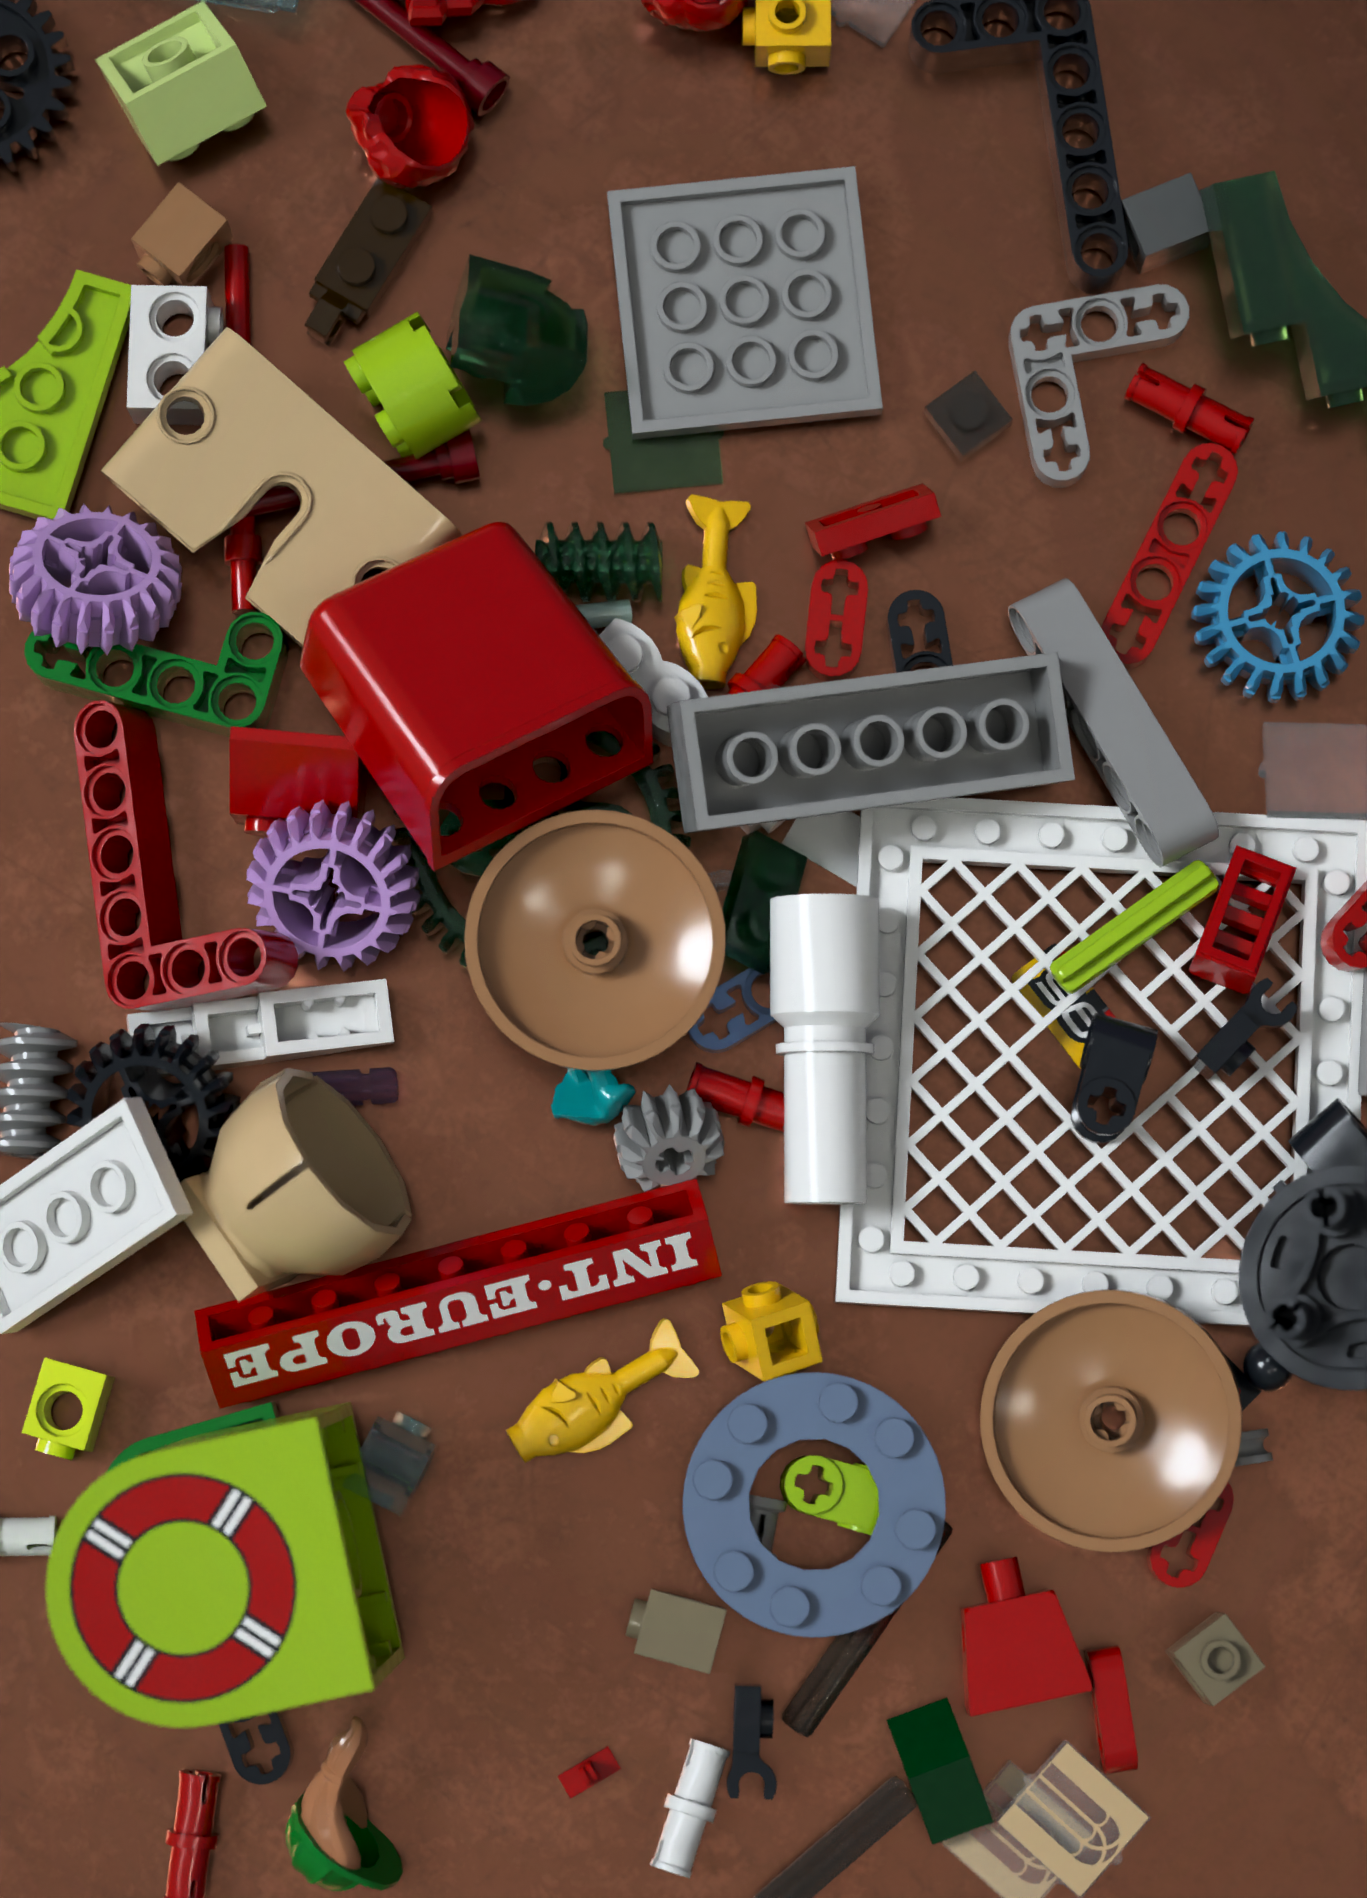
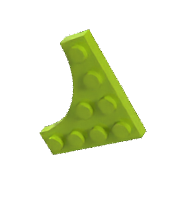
[0,269,131,520]

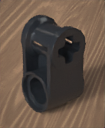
[1071,1013,1158,1143]

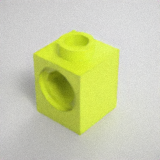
[22,1357,115,1460]

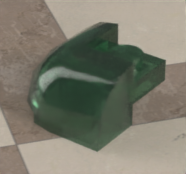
[446,254,588,406]

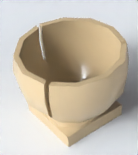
[180,1068,412,1302]

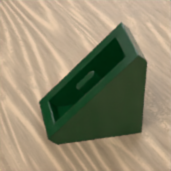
[887,1697,994,1845]

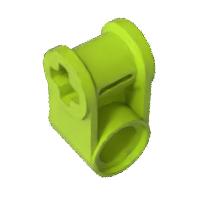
[779,1455,879,1535]

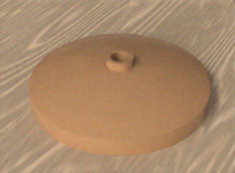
[464,810,726,1071]
[980,1289,1243,1552]

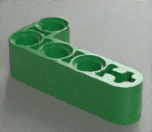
[24,612,288,737]

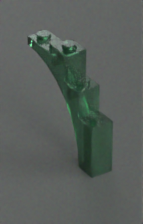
[1200,171,1367,408]

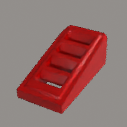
[1189,845,1297,994]

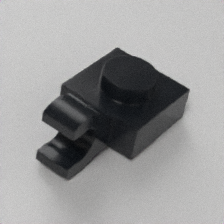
[1189,978,1298,1080]
[727,1683,777,1800]

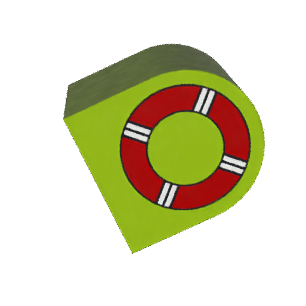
[46,1402,405,1727]

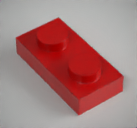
[805,483,942,560]

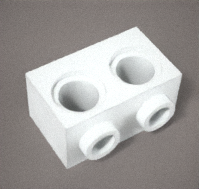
[127,285,224,425]

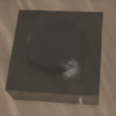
[924,371,1013,462]

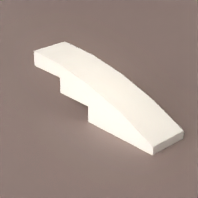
[126,979,394,1077]

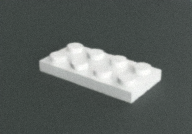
[0,1097,193,1334]

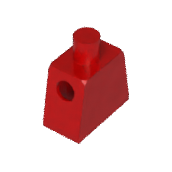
[960,1556,1093,1717]

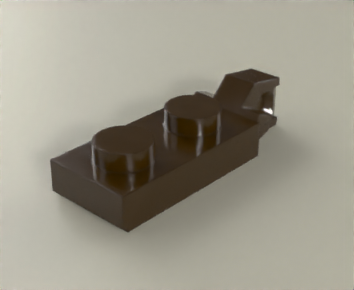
[305,178,433,346]

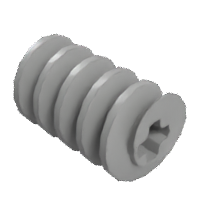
[0,1022,78,1160]

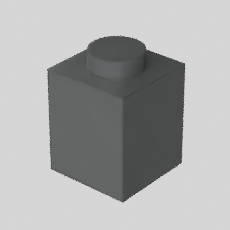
[1121,173,1219,274]

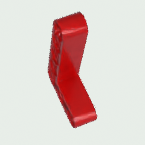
[74,700,298,1011]

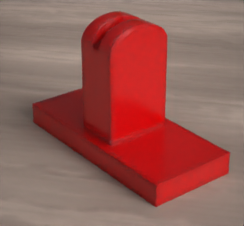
[558,1746,621,1799]

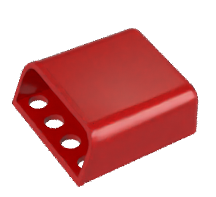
[300,522,653,871]

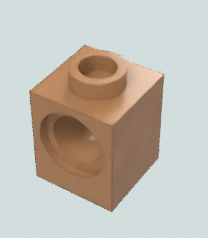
[131,182,234,286]

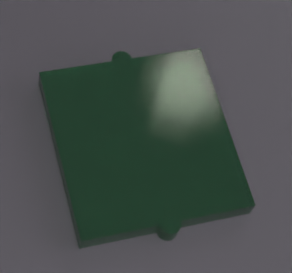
[603,390,724,495]

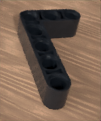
[908,0,1128,294]

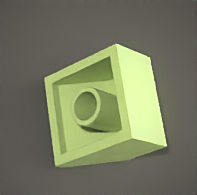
[95,1,267,166]

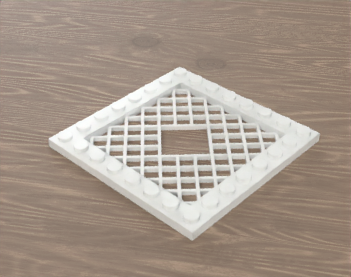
[835,797,1367,1327]

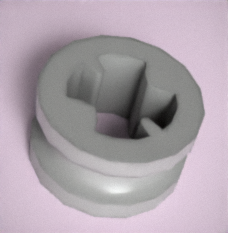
[1234,1428,1273,1467]

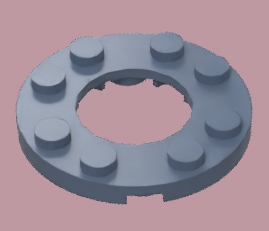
[683,1372,946,1637]

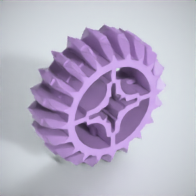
[9,504,182,656]
[246,799,420,972]

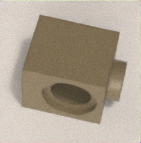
[625,1588,727,1674]
[1165,1612,1266,1707]

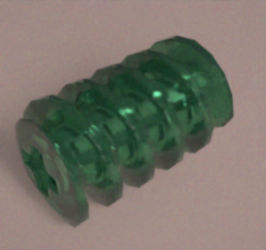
[535,521,663,603]

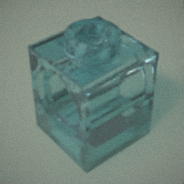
[342,1411,439,1516]

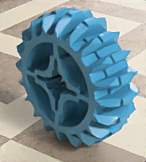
[1191,531,1365,703]

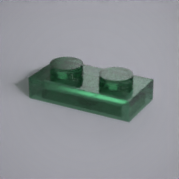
[722,830,808,975]

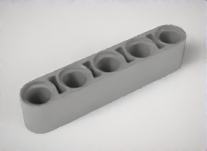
[1008,578,1219,867]

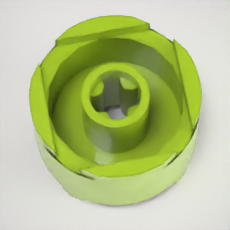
[343,311,482,459]

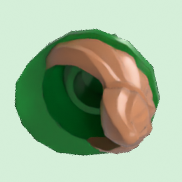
[285,1716,403,1891]

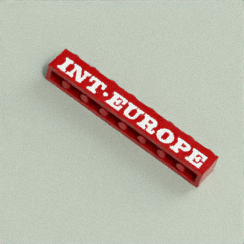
[194,1178,722,1409]

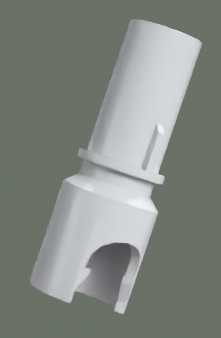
[770,894,880,1205]

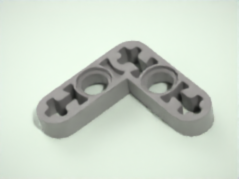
[1009,284,1189,488]

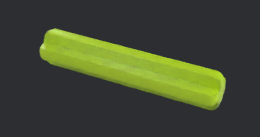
[1050,860,1219,994]

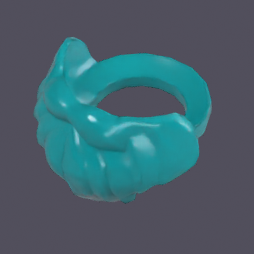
[551,1068,636,1126]

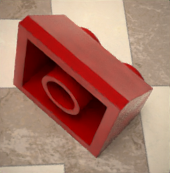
[229,726,368,837]

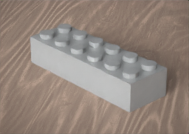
[666,652,1075,834]

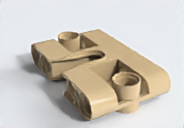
[100,327,462,648]

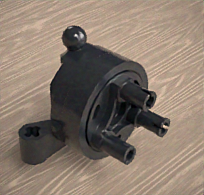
[1239,1098,1367,1392]

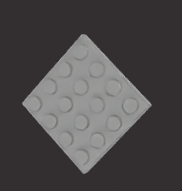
[607,166,883,440]

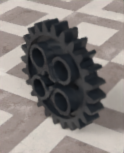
[0,0,75,172]

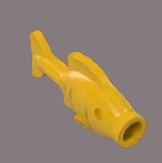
[674,494,757,689]
[506,1318,699,1463]

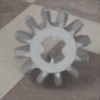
[613,1084,725,1192]

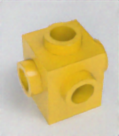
[743,0,831,75]
[720,1281,823,1382]

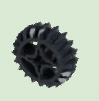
[66,1023,241,1182]

